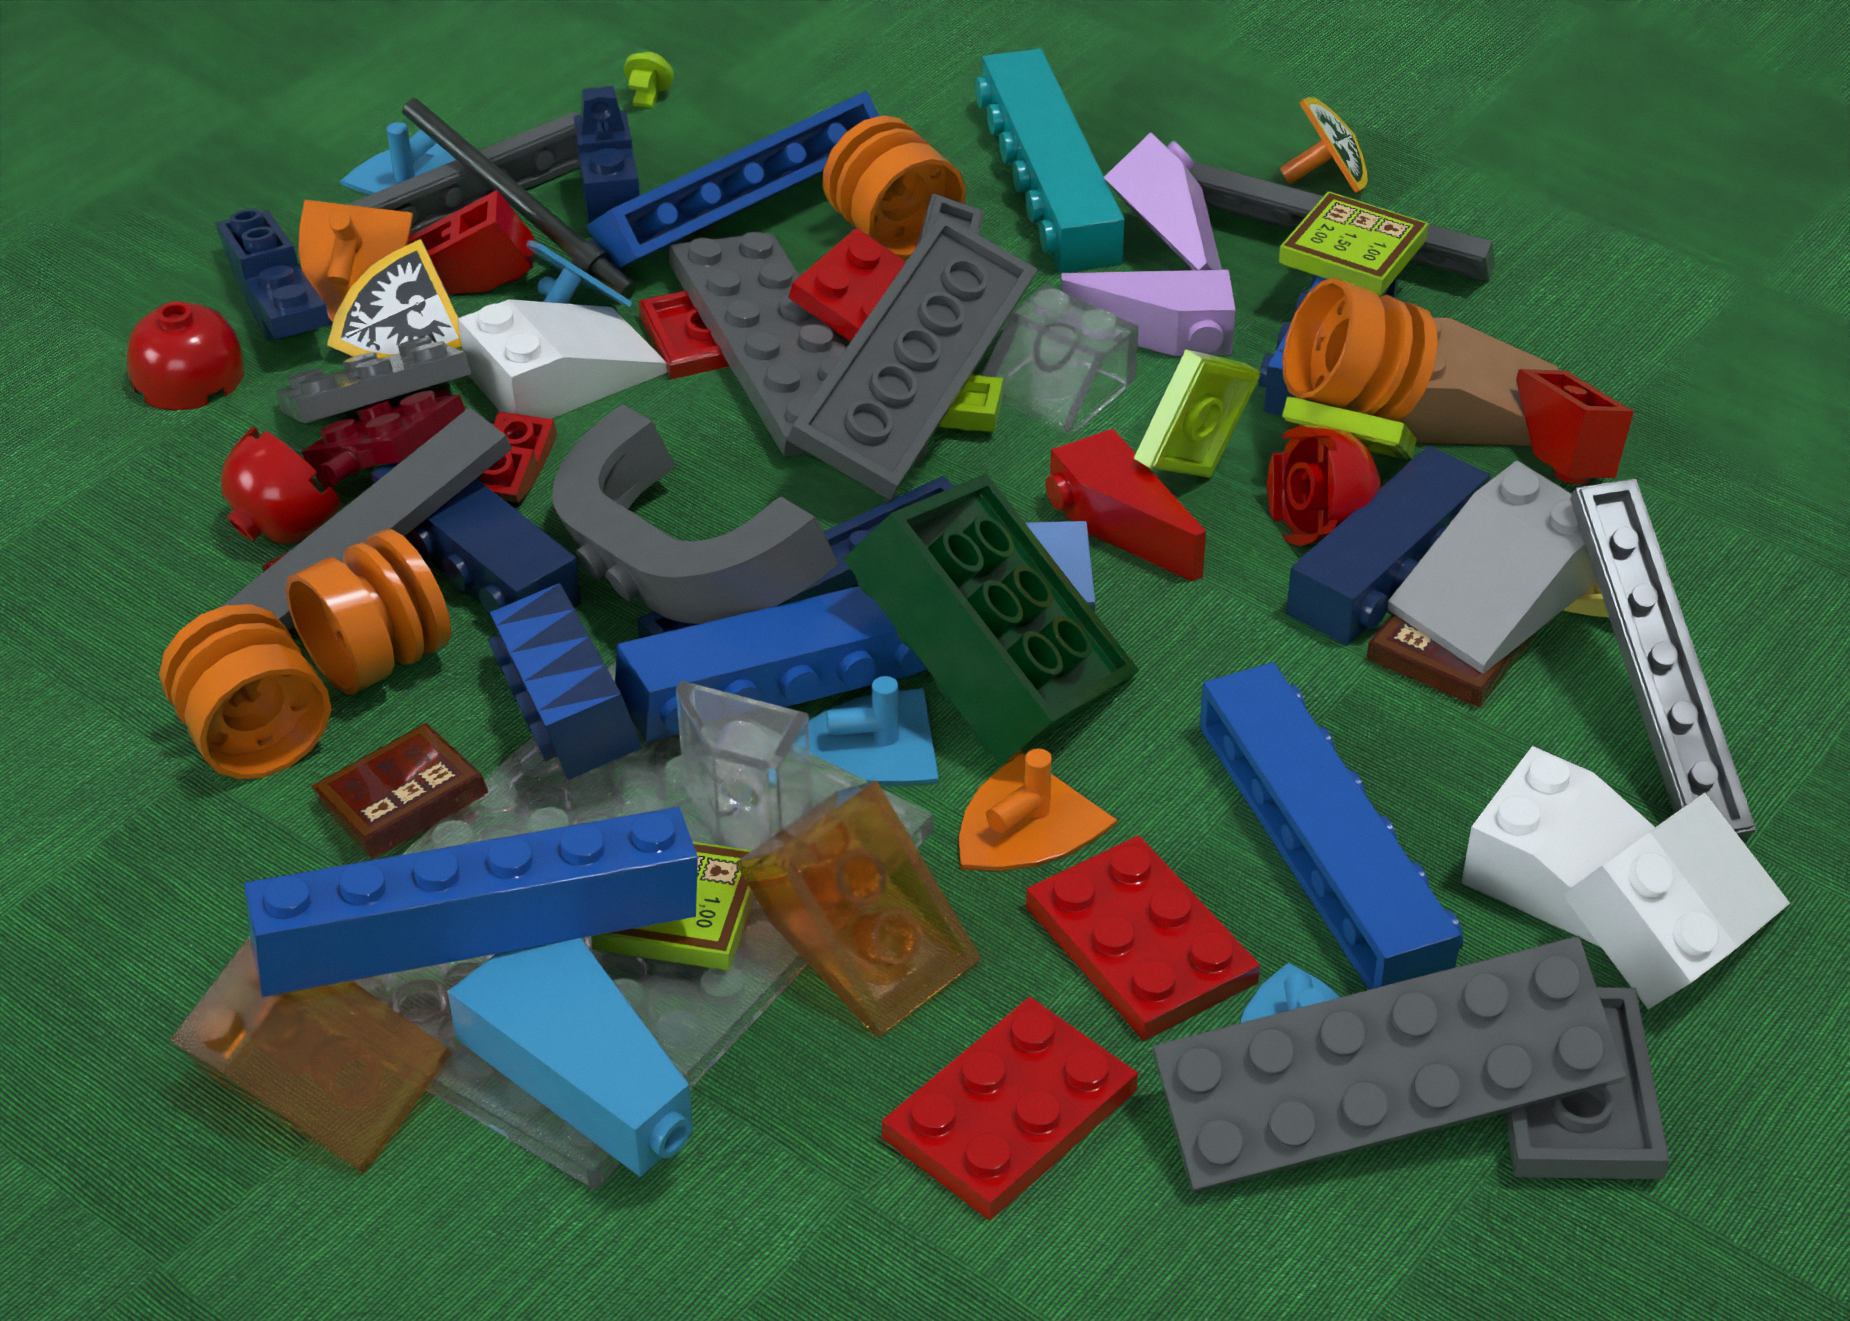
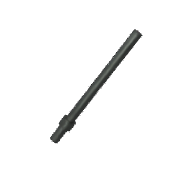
[402,98,637,299]

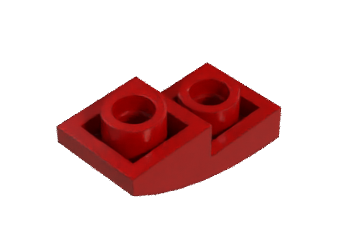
[477,411,557,503]

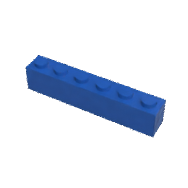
[586,90,879,270]
[615,586,928,742]
[1199,662,1463,990]
[244,807,698,997]

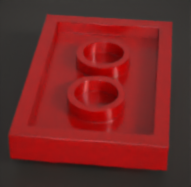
[788,227,906,342]
[1026,835,1260,1041]
[882,997,1138,1221]

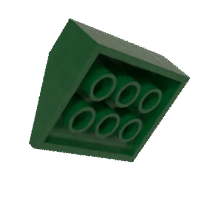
[843,473,1140,765]

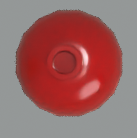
[126,301,244,410]
[1267,425,1381,547]
[220,427,343,545]

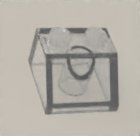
[982,284,1139,437]
[676,681,813,866]

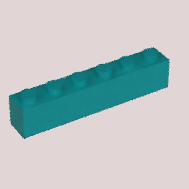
[974,48,1125,273]

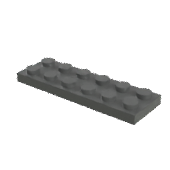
[787,213,1038,500]
[668,232,846,457]
[1152,936,1626,1194]

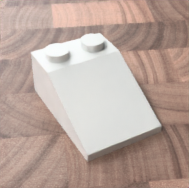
[458,299,667,419]
[1462,746,1655,947]
[1562,793,1790,1009]

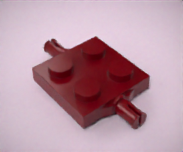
[301,387,465,488]

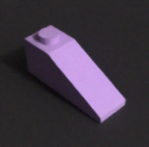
[1104,132,1222,270]
[1060,270,1236,356]

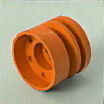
[823,115,966,260]
[1282,278,1438,422]
[285,528,451,695]
[159,604,332,780]

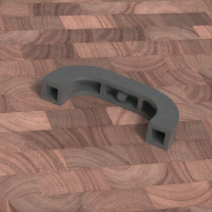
[552,404,839,624]

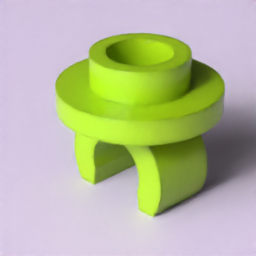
[624,52,674,109]

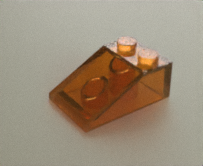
[735,780,981,1036]
[170,936,452,1174]

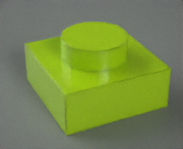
[938,375,1003,432]

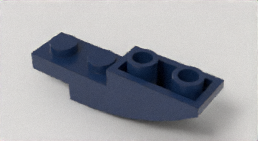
[216,209,330,340]

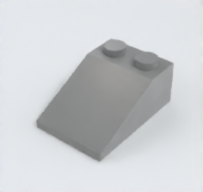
[1388,461,1598,674]

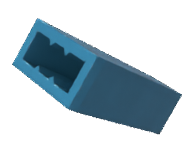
[447,938,693,1177]

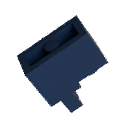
[573,86,640,237]

